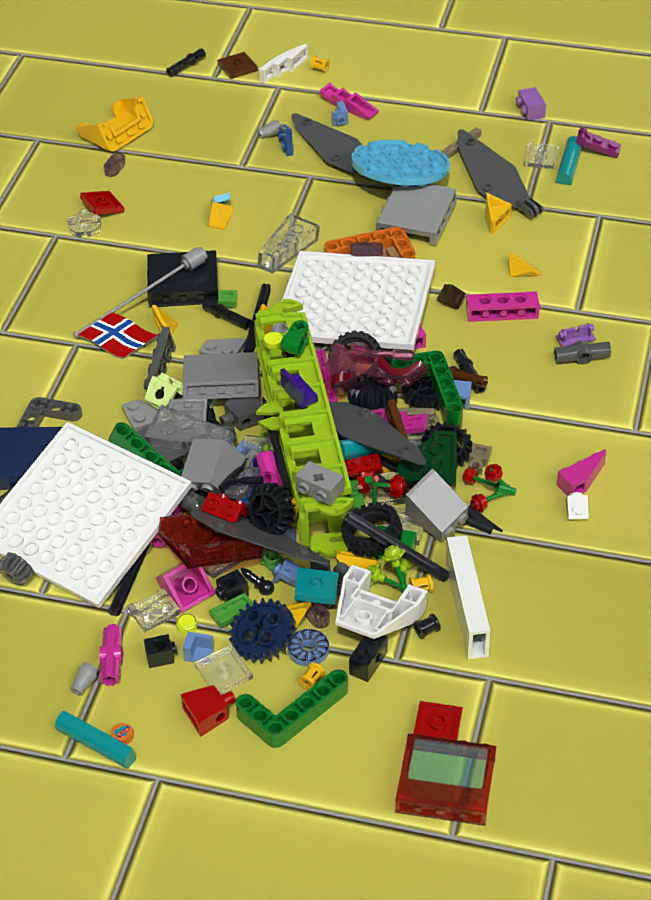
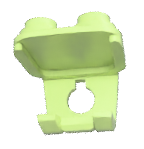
[145,372,184,414]

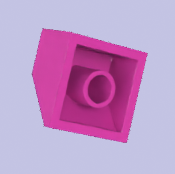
[155,557,215,613]

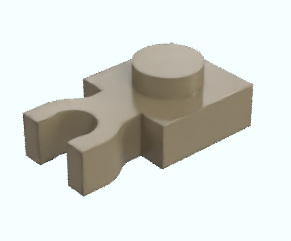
[468,443,492,474]

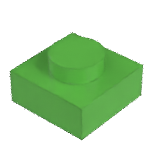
[218,290,237,307]

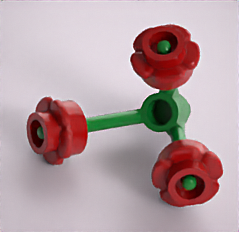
[462,464,516,513]

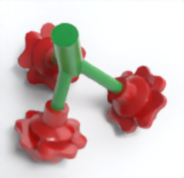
[357,471,407,522]

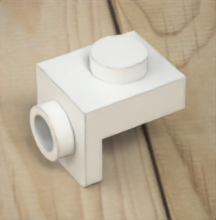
[566,492,589,520]

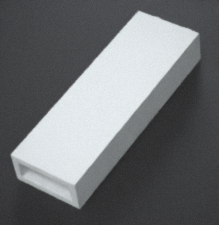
[446,535,490,659]

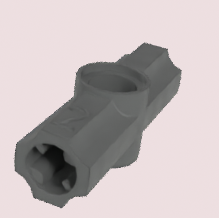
[554,340,611,364]

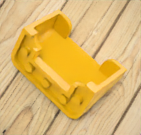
[76,96,153,152]

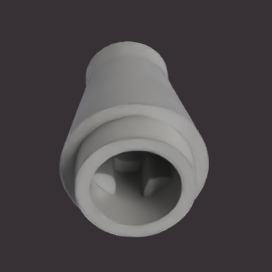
[258,120,280,138]
[70,662,98,696]

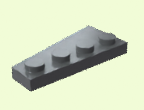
[144,327,176,396]

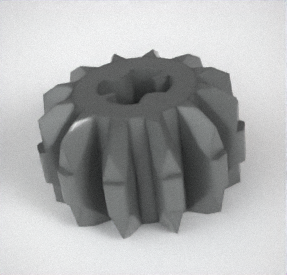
[0,552,33,586]

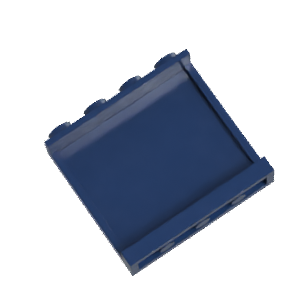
[0,427,62,490]

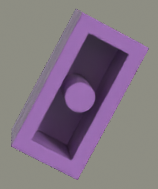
[516,87,546,121]

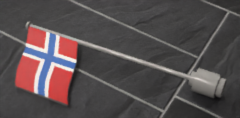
[73,247,208,359]

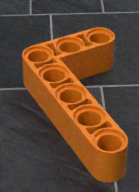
[324,227,416,259]

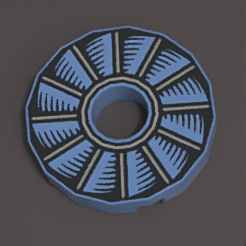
[287,629,329,666]

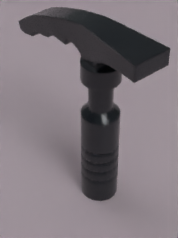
[218,465,264,493]

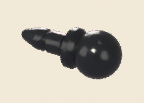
[241,568,275,596]

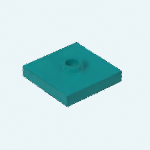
[294,567,339,605]

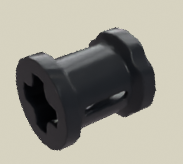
[413,614,441,639]

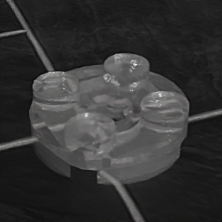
[67,209,101,238]

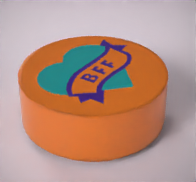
[111,723,134,745]

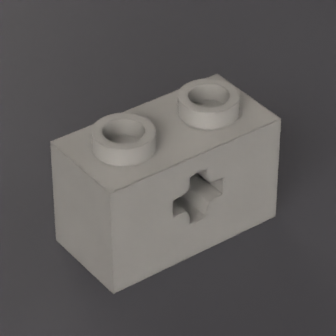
[296,461,344,506]

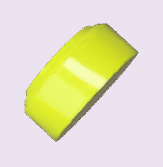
[264,332,283,349]
[176,614,197,634]

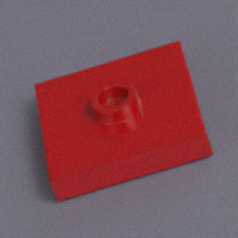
[80,191,125,215]
[413,701,463,747]

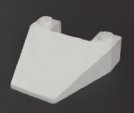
[335,565,428,639]

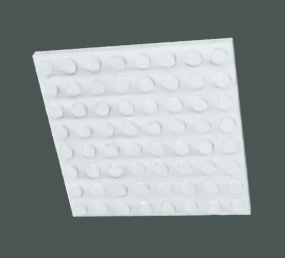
[271,251,436,351]
[0,422,193,608]

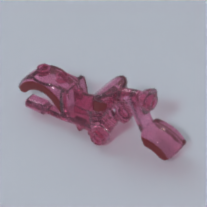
[281,343,429,395]

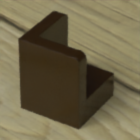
[437,284,466,309]

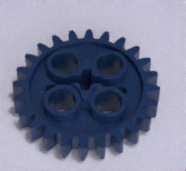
[228,598,296,663]

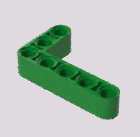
[391,351,463,426]
[109,422,184,476]
[235,669,348,748]

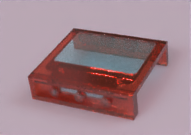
[395,733,497,826]

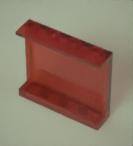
[158,513,264,569]

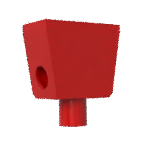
[180,685,236,737]

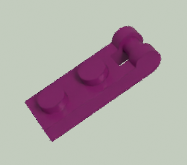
[576,128,621,158]

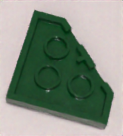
[397,431,457,487]

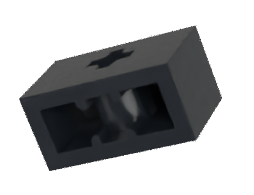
[349,635,388,682]

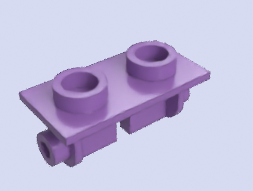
[555,323,596,347]

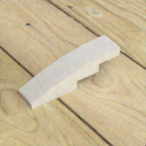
[259,44,308,83]

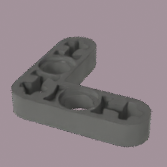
[16,397,82,427]

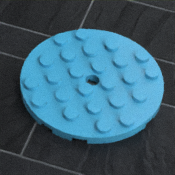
[351,140,450,187]

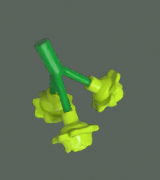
[367,545,414,593]

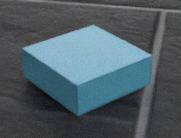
[211,193,231,204]

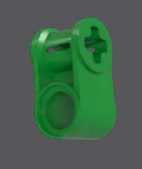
[280,320,309,356]

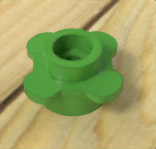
[260,550,284,570]

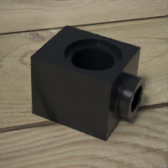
[215,569,249,602]
[144,634,177,669]

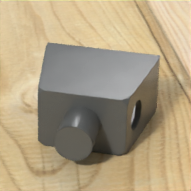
[219,397,264,431]

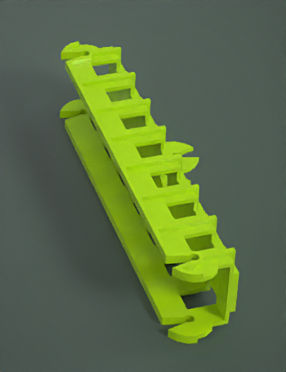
[254,299,354,560]

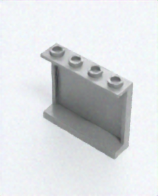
[376,184,456,246]
[183,352,259,399]

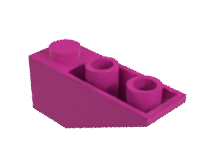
[557,449,606,496]

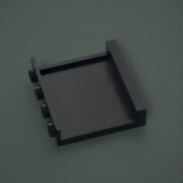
[147,250,219,308]

